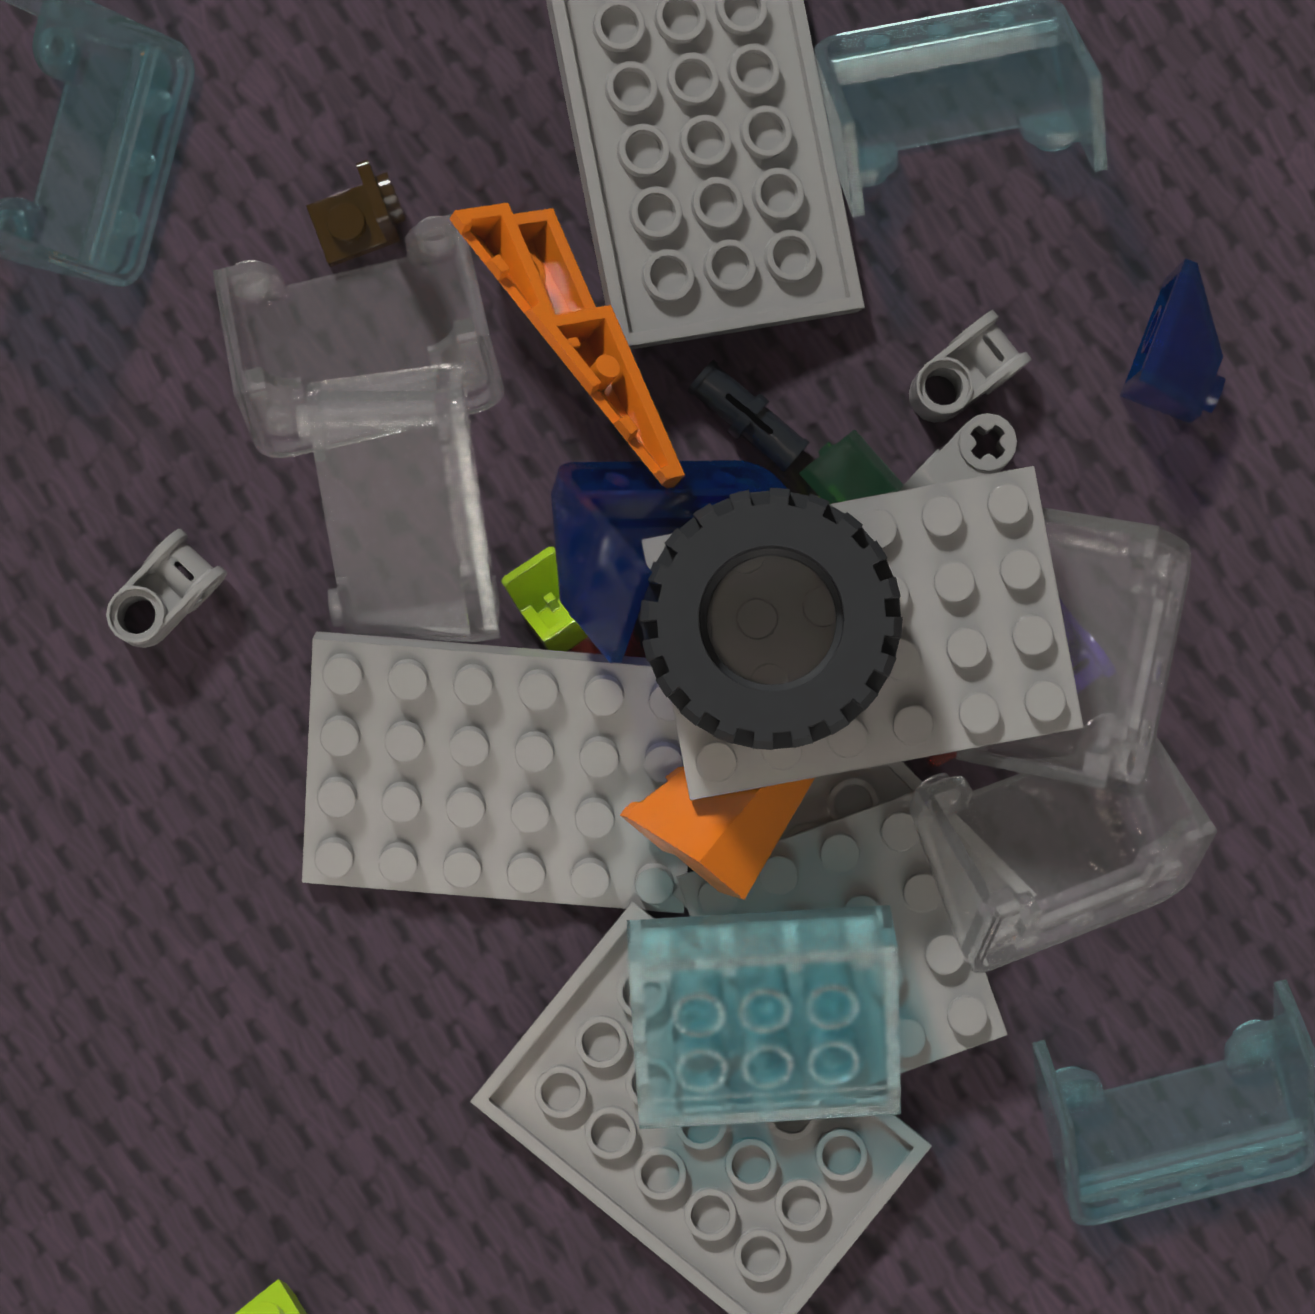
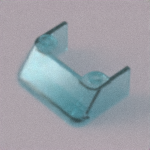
[0,0,195,287]
[814,0,1107,217]
[1032,979,1315,1226]

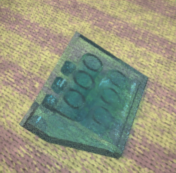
[627,905,901,1129]

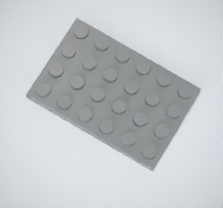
[546,0,865,350]
[642,466,1084,800]
[302,631,688,914]
[470,901,932,1314]

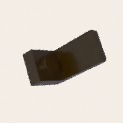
[306,159,406,267]

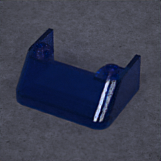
[551,460,787,663]

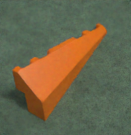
[449,203,685,489]
[620,767,815,900]

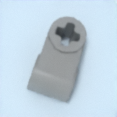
[909,310,1032,423]
[899,413,1017,491]
[106,529,227,648]

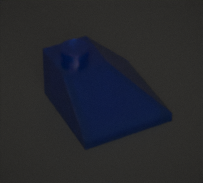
[1120,258,1226,423]

